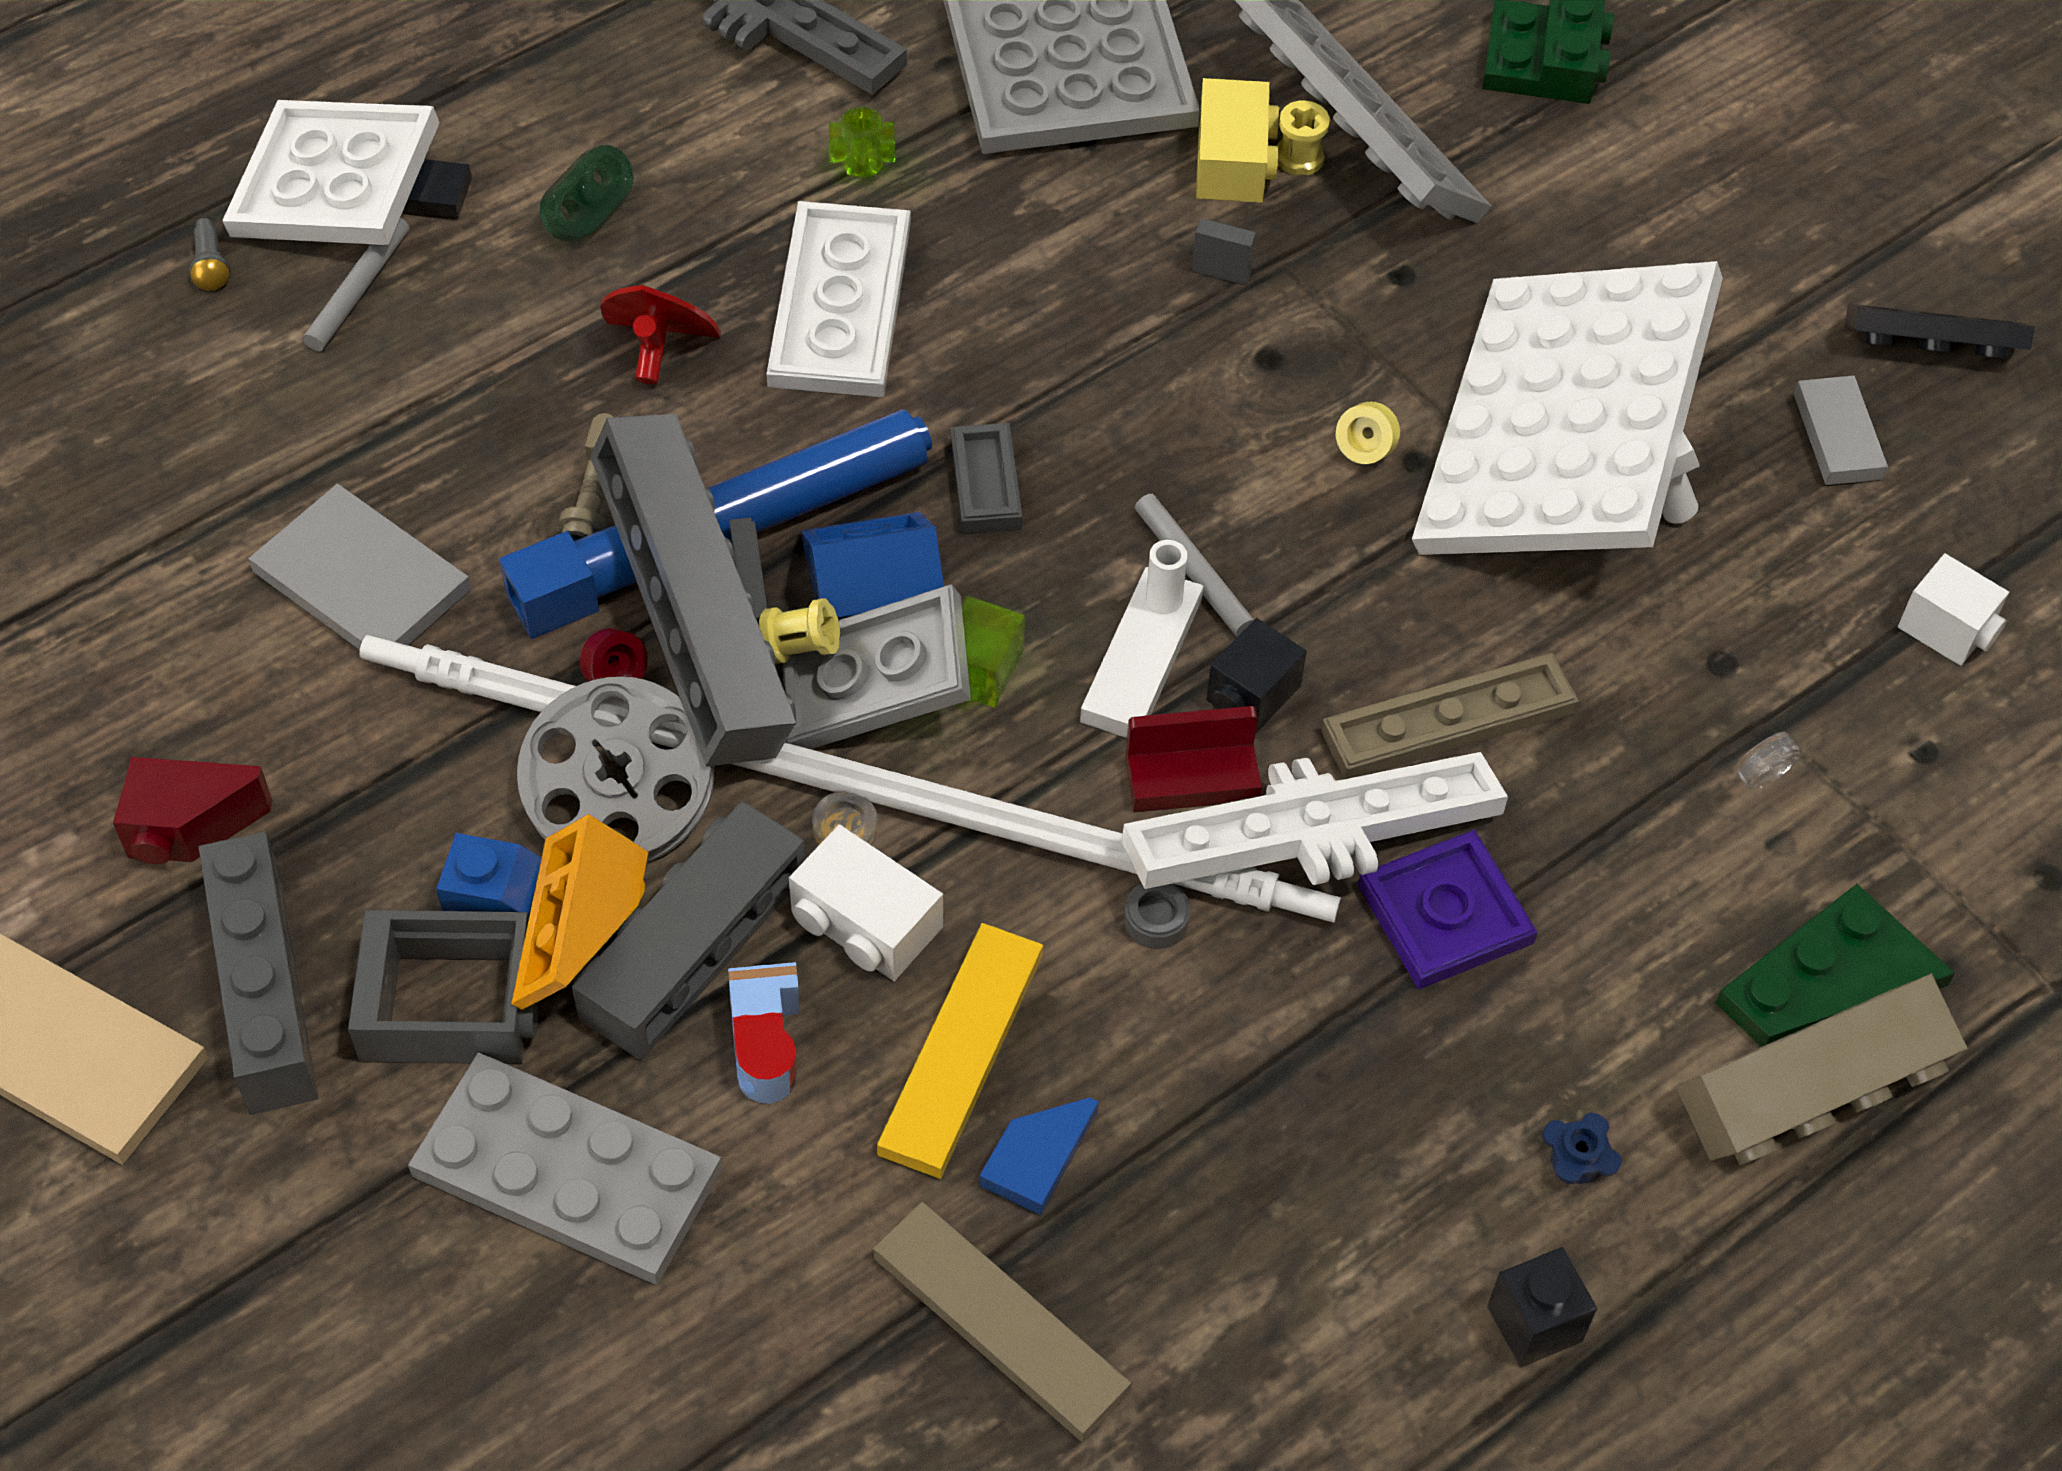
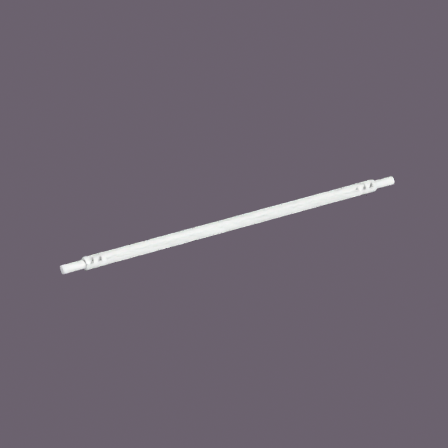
[360,635,1341,923]

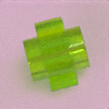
[829,107,895,177]

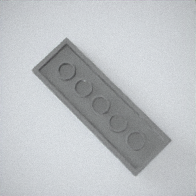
[1235,0,1492,223]

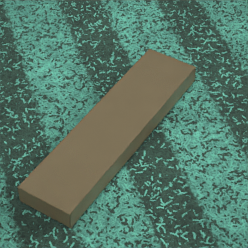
[1321,653,1579,779]
[873,1201,1132,1442]

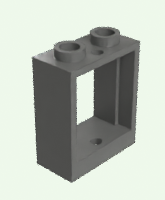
[348,910,538,1064]

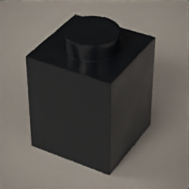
[1206,617,1307,733]
[1487,1246,1598,1368]

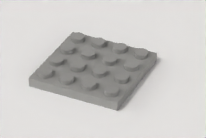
[943,0,1200,154]

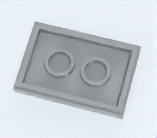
[248,483,471,667]
[782,584,971,749]

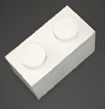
[789,824,943,982]

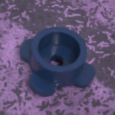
[1542,1113,1621,1184]

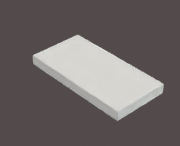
[767,201,911,397]

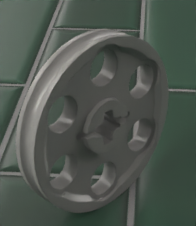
[517,677,715,863]

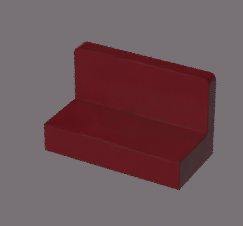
[1125,706,1262,813]

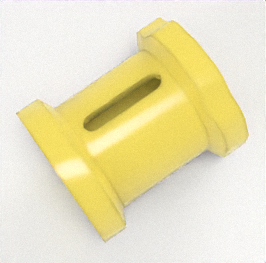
[1277,100,1330,175]
[759,598,840,664]

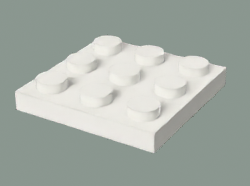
[222,100,440,245]

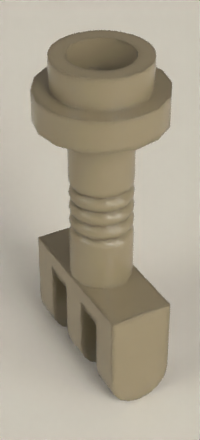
[558,413,613,541]

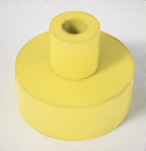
[1336,402,1400,464]

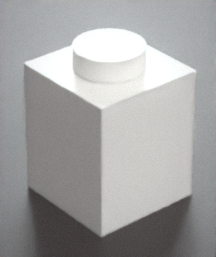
[1898,553,2009,666]

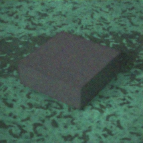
[1192,218,1256,285]

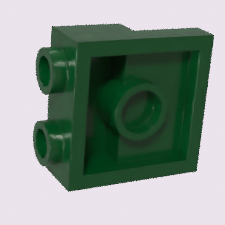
[1482,0,1614,104]

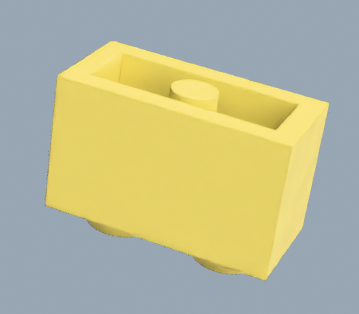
[1196,78,1279,203]

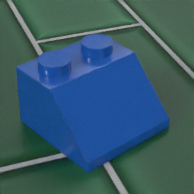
[801,512,944,621]

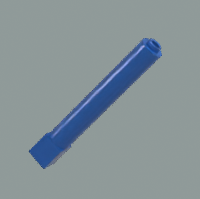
[499,409,932,639]

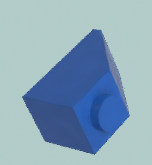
[436,833,541,918]

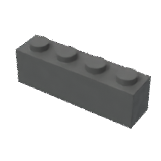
[572,801,806,1061]
[199,831,319,1115]

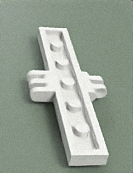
[1121,752,1508,889]

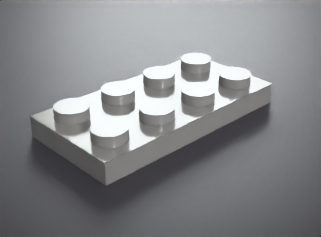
[408,1052,723,1286]

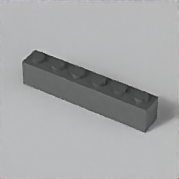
[590,414,797,767]

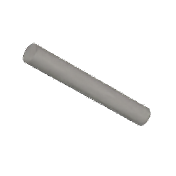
[303,217,410,352]
[1135,494,1254,637]

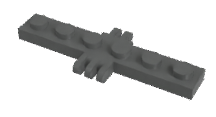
[702,0,907,95]

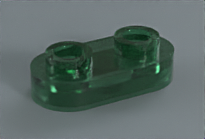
[540,145,634,241]

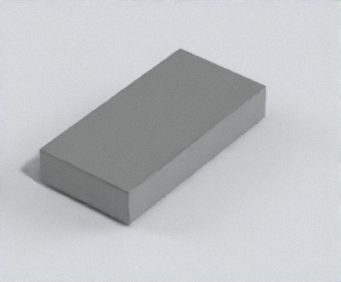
[1794,375,1888,485]

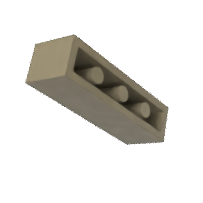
[1675,974,1968,1165]

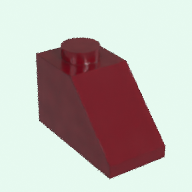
[113,757,273,864]

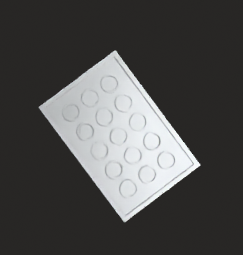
[1412,261,1723,555]

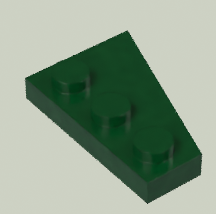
[1715,884,1955,1047]

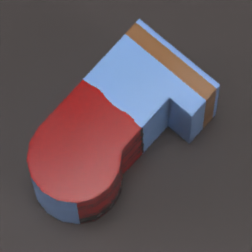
[728,962,799,1104]

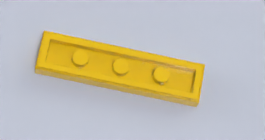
[877,923,1043,1179]

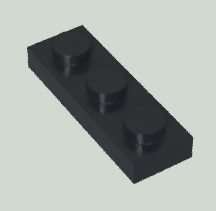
[1844,304,2035,358]

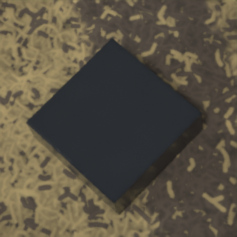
[403,159,472,219]

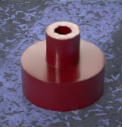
[580,628,648,682]

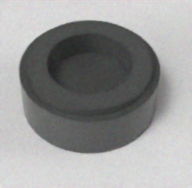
[1124,884,1190,949]

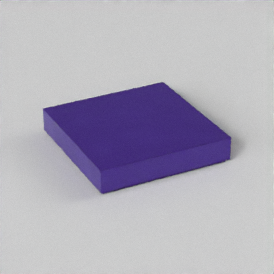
[1358,829,1538,990]

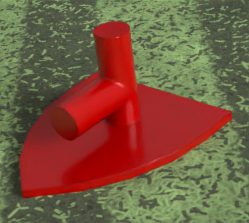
[600,285,721,384]

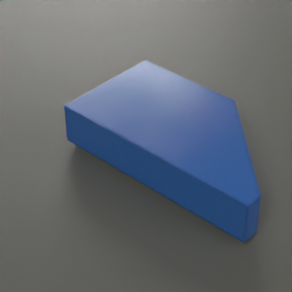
[979,1097,1099,1215]

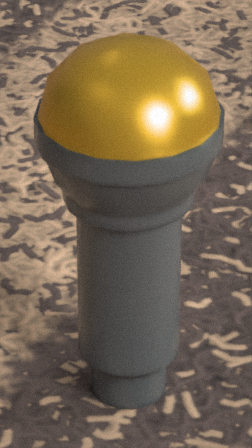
[189,218,230,291]

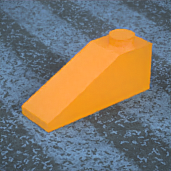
[511,814,648,1010]

